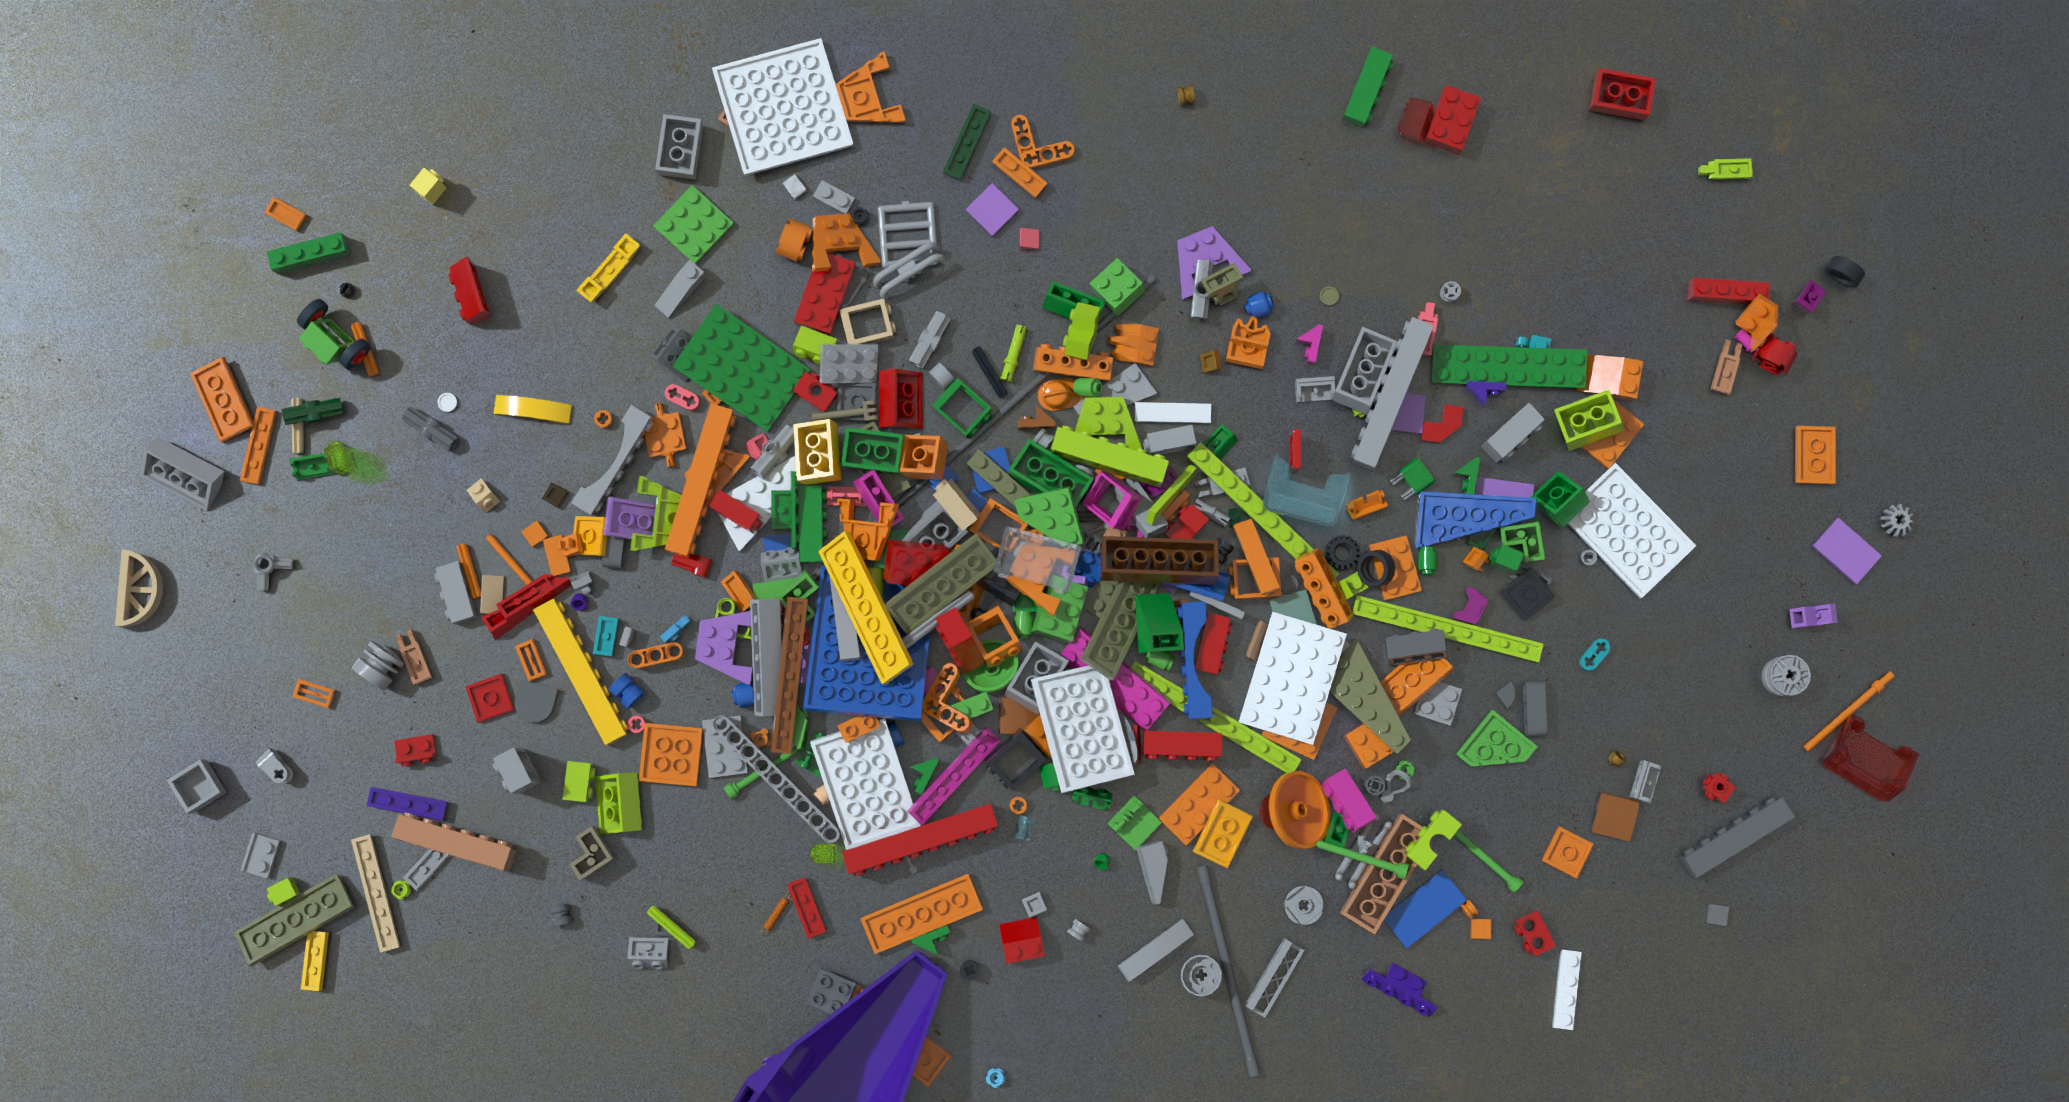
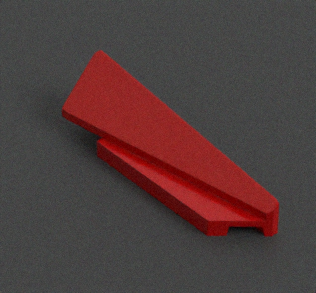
[481,573,572,640]

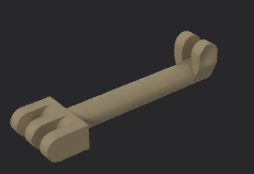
[812,400,878,421]

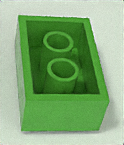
[1031,575,1088,644]

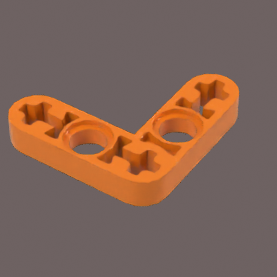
[1011,115,1074,169]
[922,663,972,734]

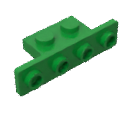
[771,471,799,548]

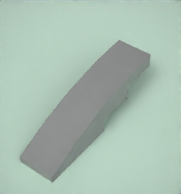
[1118,919,1194,982]

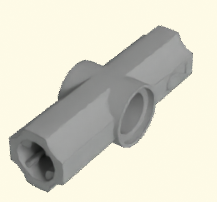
[1191,260,1214,319]
[909,311,951,369]
[750,425,795,479]

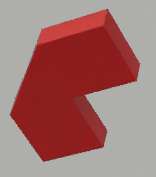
[1421,405,1463,443]

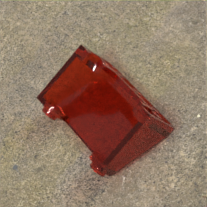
[1823,713,1919,802]

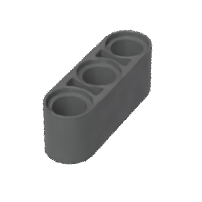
[602,536,626,569]
[1523,680,1547,737]

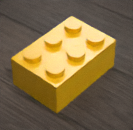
[793,419,841,485]

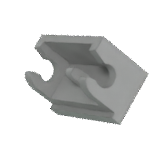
[1295,376,1335,403]
[1629,760,1662,804]

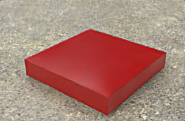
[1290,429,1301,473]
[465,674,515,723]

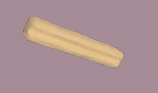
[291,398,304,454]

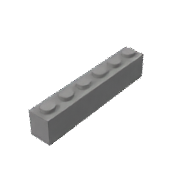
[750,598,782,717]

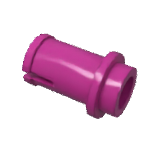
[1734,329,1753,353]

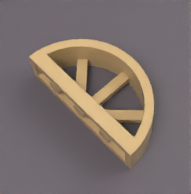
[115,549,163,627]

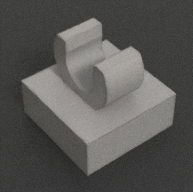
[571,571,592,595]

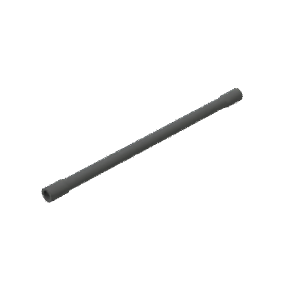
[1197,865,1261,1077]

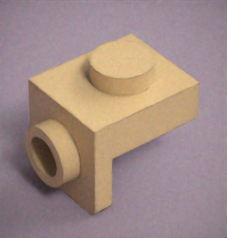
[466,478,500,513]

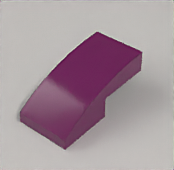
[1139,465,1178,499]

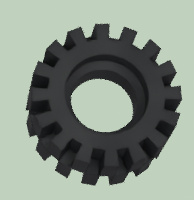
[1325,535,1361,571]

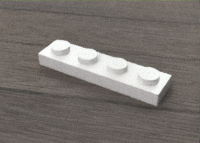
[1552,949,1581,1030]

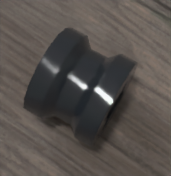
[960,960,980,980]

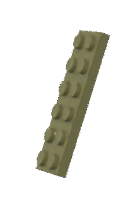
[885,534,999,635]
[1080,581,1160,680]
[234,873,354,967]

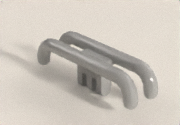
[873,242,946,300]
[1335,813,1393,889]

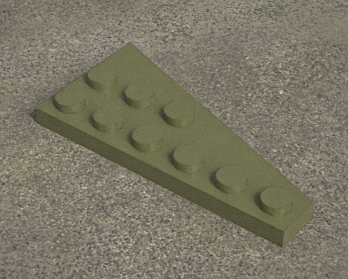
[1330,638,1412,756]

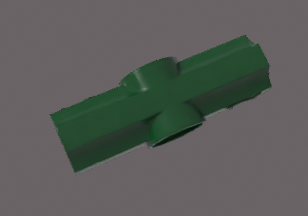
[282,398,343,425]

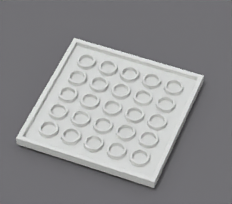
[712,38,854,176]

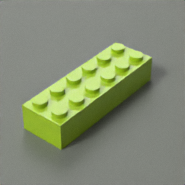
[1051,425,1169,488]

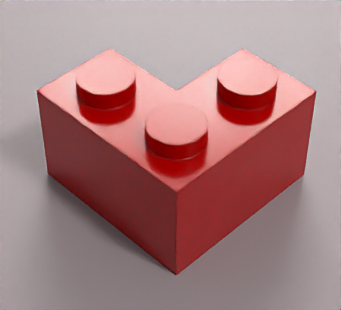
[1164,504,1209,539]

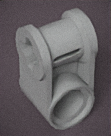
[256,748,294,783]

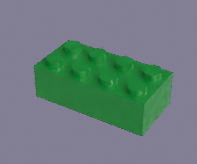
[1008,439,1094,510]

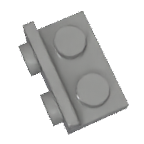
[761,548,802,582]
[627,937,669,969]

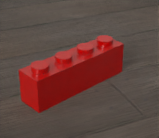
[1688,278,1770,305]

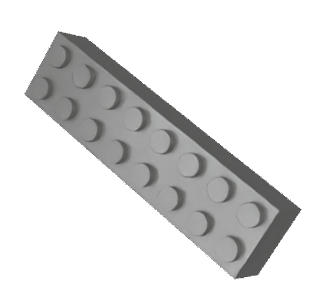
[1350,317,1434,471]

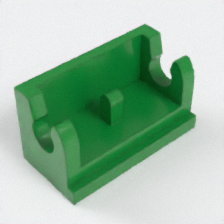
[289,453,335,481]

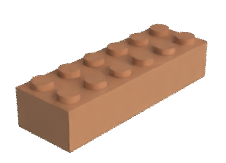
[391,813,517,873]
[1339,814,1435,935]

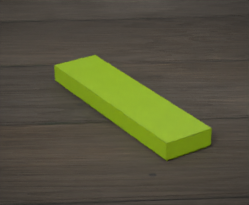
[1146,465,1196,525]

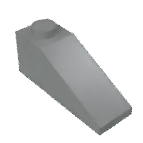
[654,260,707,318]
[1136,841,1168,904]

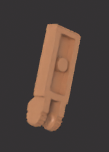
[1710,340,1742,395]
[396,629,433,685]

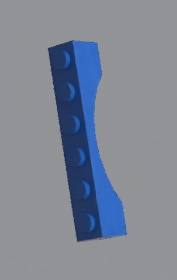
[1178,601,1213,719]

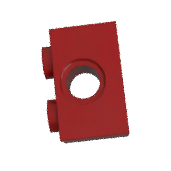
[793,371,838,412]

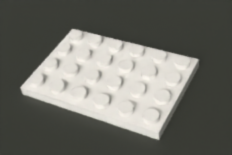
[1568,463,1696,599]
[1239,612,1347,745]
[1031,666,1135,793]
[810,718,920,850]

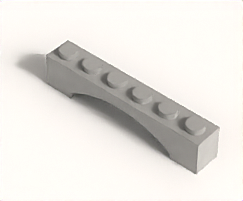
[572,405,654,515]

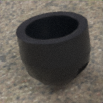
[339,283,356,299]

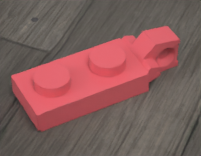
[1418,302,1438,357]

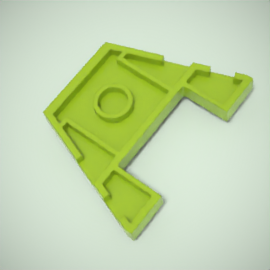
[1075,396,1142,451]
[630,476,682,551]

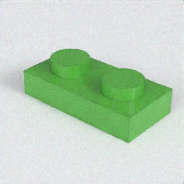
[951,692,993,724]

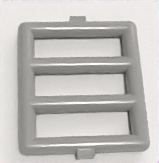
[878,201,939,269]

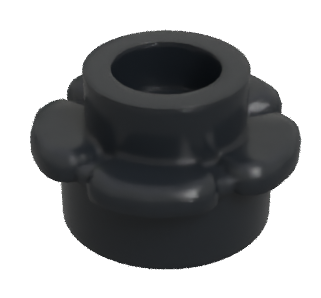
[851,207,869,226]

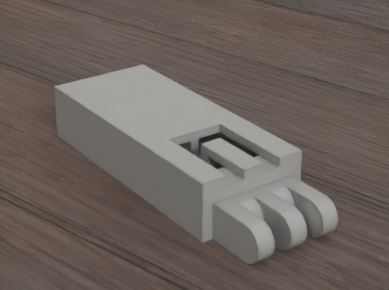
[1112,478,1168,538]

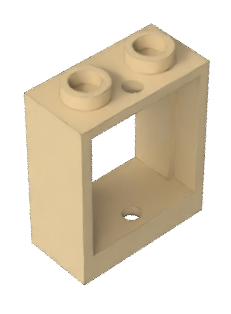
[839,299,896,344]
[933,479,980,531]

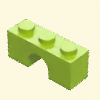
[1405,810,1462,871]

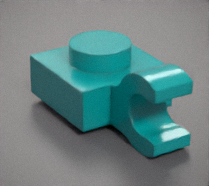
[1516,335,1551,348]

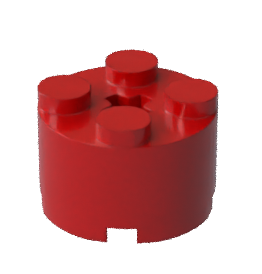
[1752,334,1798,376]

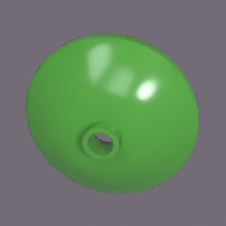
[962,639,1019,693]

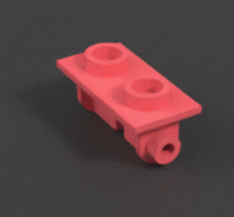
[827,486,866,507]

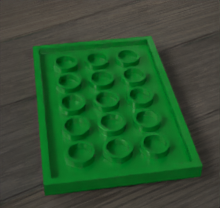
[672,304,811,432]

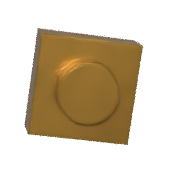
[1200,350,1222,373]

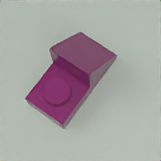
[1792,280,1826,314]

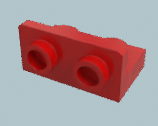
[394,734,437,767]

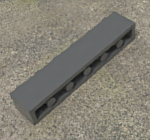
[1680,796,1795,878]

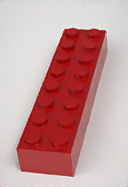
[842,804,998,877]

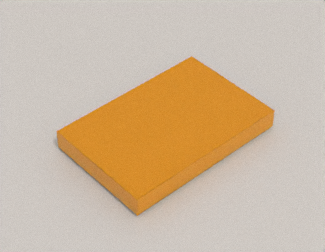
[1193,799,1253,868]

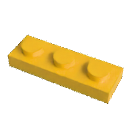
[301,931,329,991]

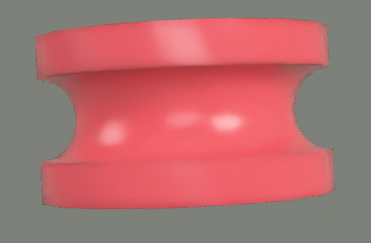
[628,716,646,733]

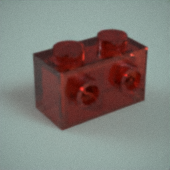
[1397,97,1435,143]

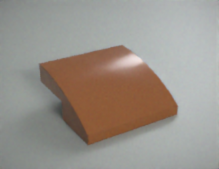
[999,695,1040,734]
[1591,792,1640,842]

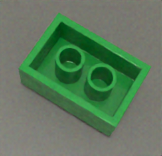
[841,427,905,475]

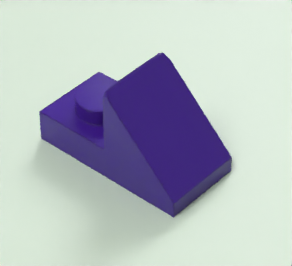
[1465,381,1506,407]

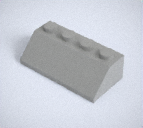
[140,437,224,511]

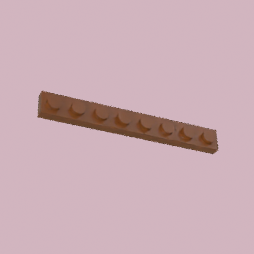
[770,597,808,754]

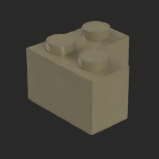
[569,826,616,881]

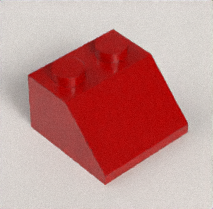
[999,917,1045,964]

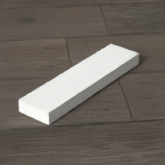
[1134,402,1211,424]

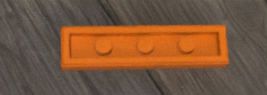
[240,407,277,485]
[1233,519,1280,596]

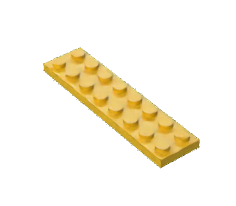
[818,531,914,684]

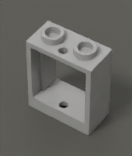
[1143,425,1196,456]

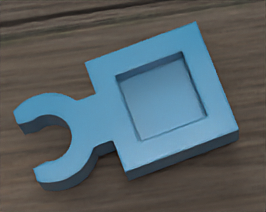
[660,615,691,644]

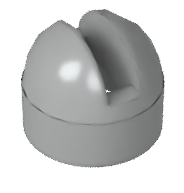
[1581,549,1597,565]

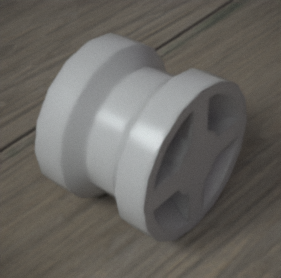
[1440,281,1461,303]
[1032,428,1054,449]
[1067,919,1091,942]

